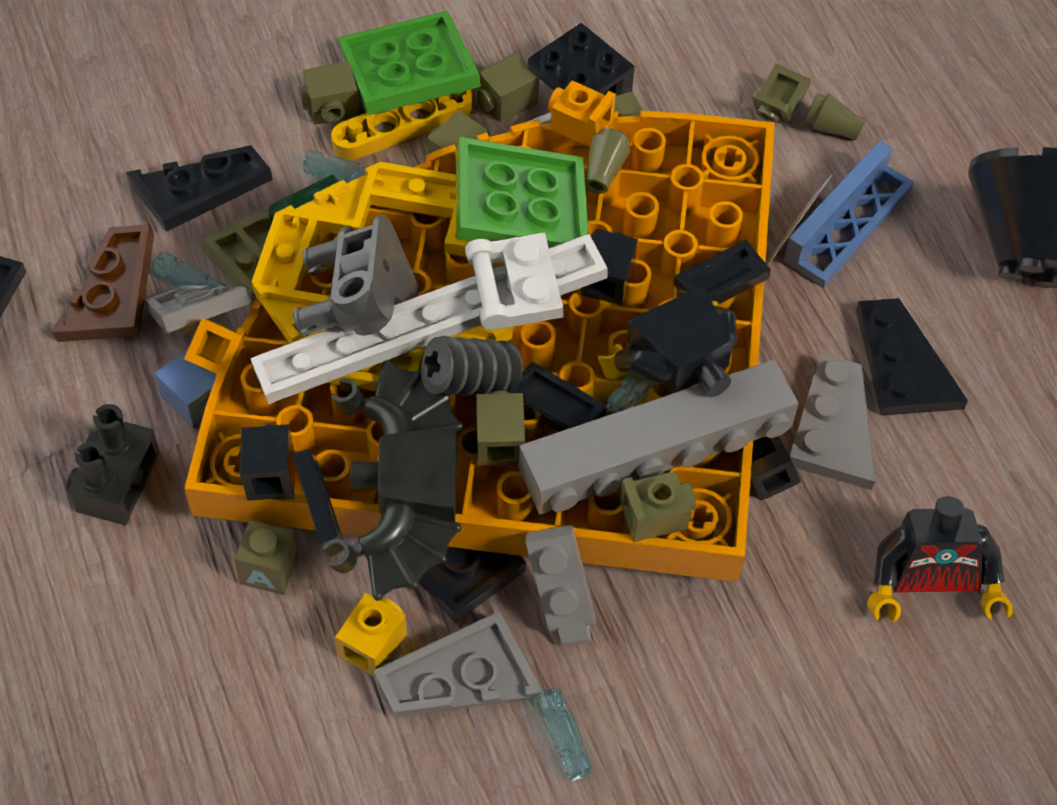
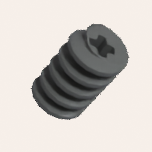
[421,335,523,396]

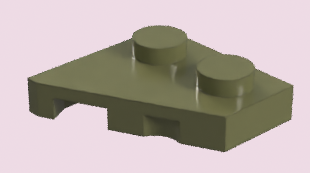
[203,209,273,303]

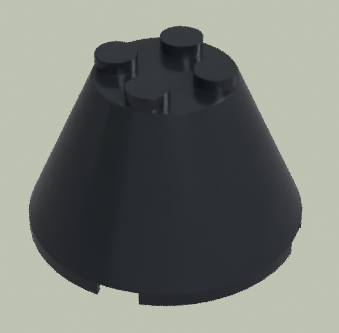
[968,147,1057,288]

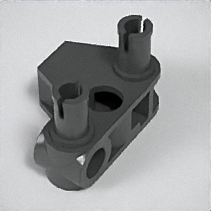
[293,214,418,337]

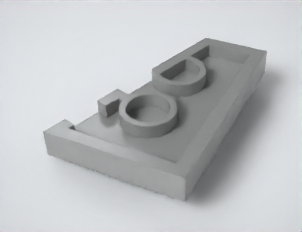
[790,353,875,490]
[373,611,543,717]

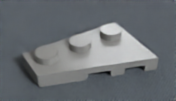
[145,285,251,335]

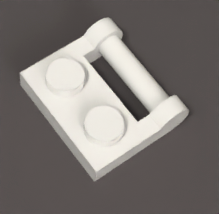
[465,232,563,330]

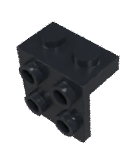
[527,23,635,96]

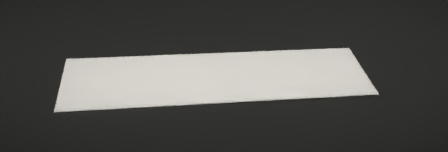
[766,174,833,265]

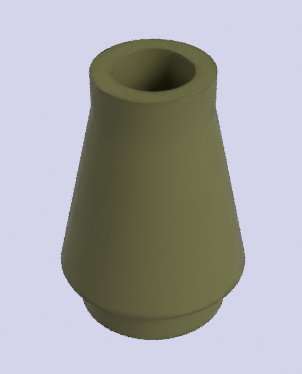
[804,93,866,141]
[585,128,631,194]

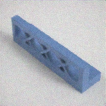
[783,140,914,288]

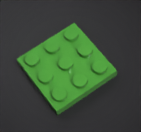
[338,10,481,115]
[456,137,588,248]

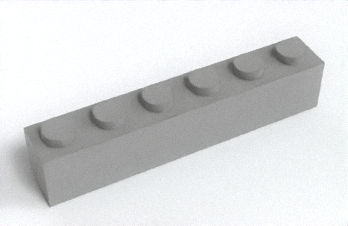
[519,360,799,514]

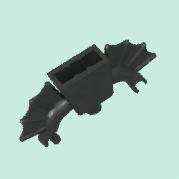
[323,359,463,601]

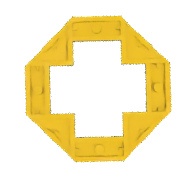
[251,161,515,391]

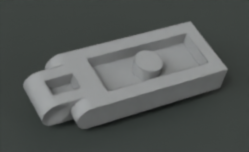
[525,525,596,646]

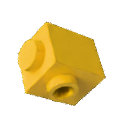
[335,593,407,676]

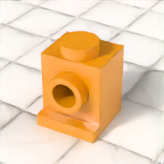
[548,81,616,147]
[184,318,246,374]

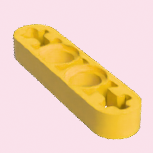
[331,89,473,161]

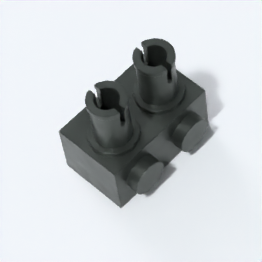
[67,404,160,526]

